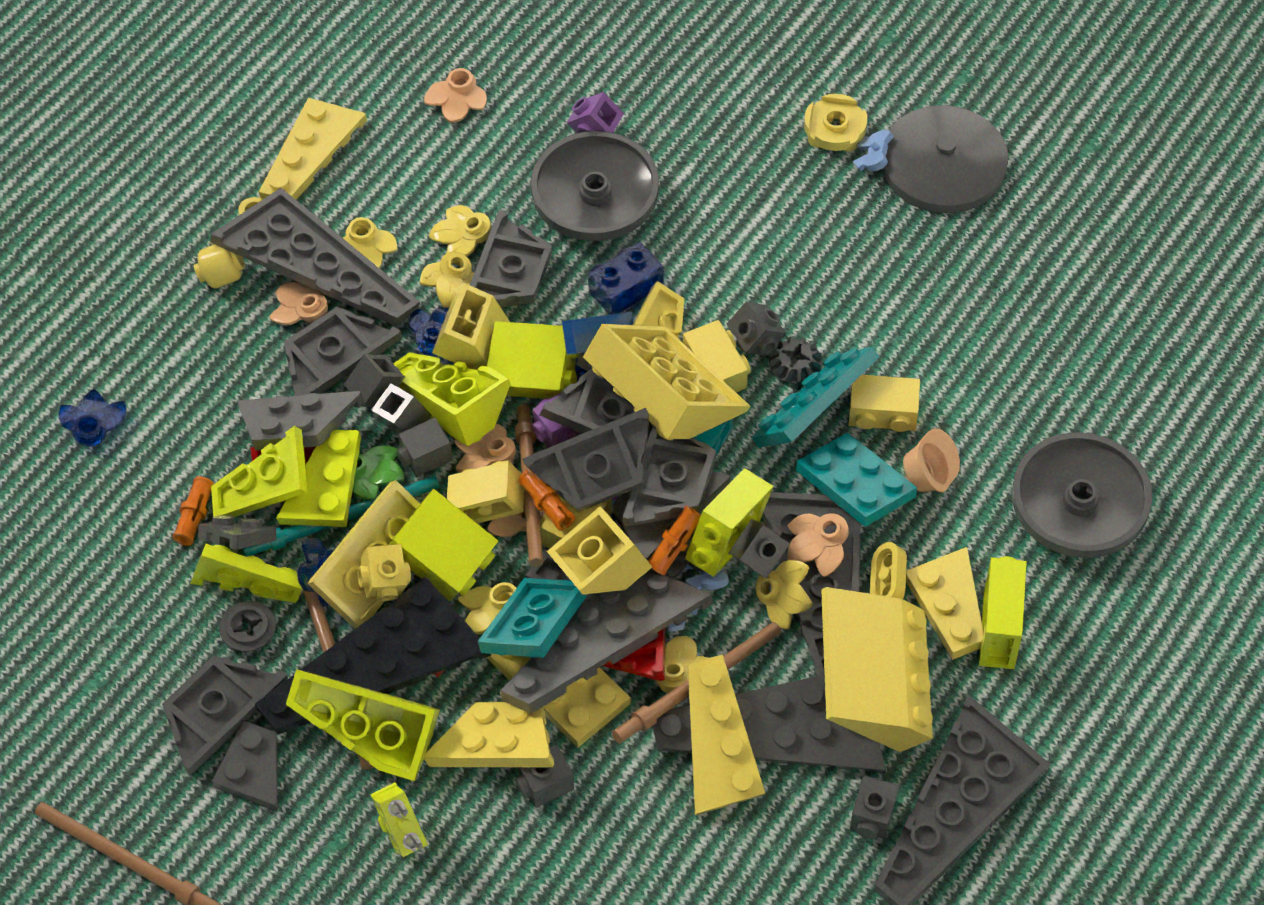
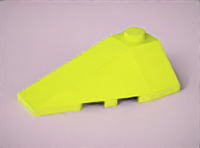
[393,352,510,446]

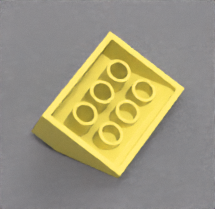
[583,324,750,440]
[821,587,933,752]

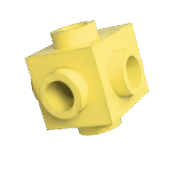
[358,544,411,601]

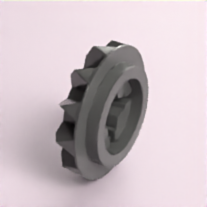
[769,336,822,384]
[219,601,276,655]

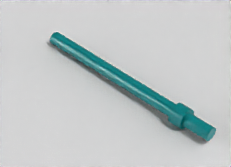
[242,475,440,557]

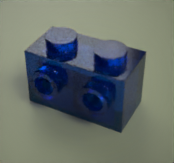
[588,241,664,315]

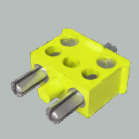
[370,783,428,857]

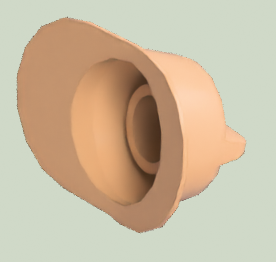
[903,428,960,493]

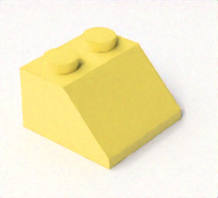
[547,506,652,595]

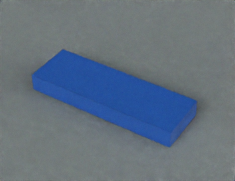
[562,312,633,355]

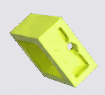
[685,468,773,577]
[979,556,1027,669]

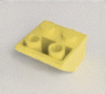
[432,282,510,370]

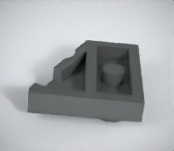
[212,721,279,811]

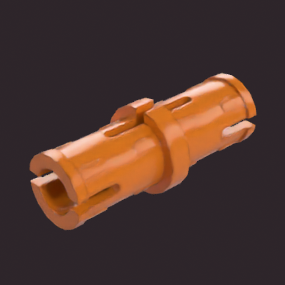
[518,470,575,530]
[172,476,214,546]
[648,505,701,576]

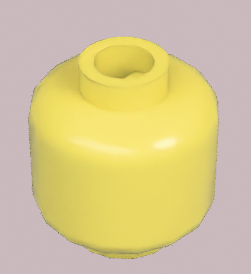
[194,244,245,289]

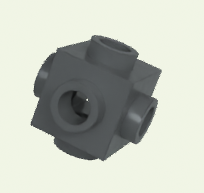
[726,301,786,356]

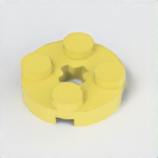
[804,94,867,152]

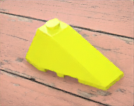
[286,669,440,781]

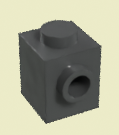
[344,354,405,408]
[371,384,432,434]
[397,418,452,477]
[729,519,790,578]
[515,745,574,808]
[850,776,899,839]

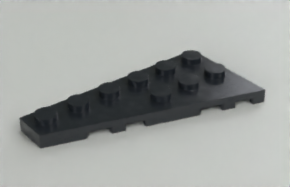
[255,577,491,735]

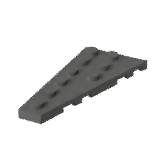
[210,188,420,326]
[763,492,861,676]
[500,569,713,714]
[652,675,886,773]
[874,695,1051,905]

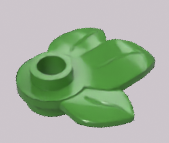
[352,446,405,501]

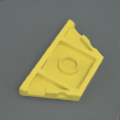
[424,702,554,767]

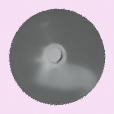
[882,105,1008,213]
[531,131,659,241]
[1012,432,1152,558]

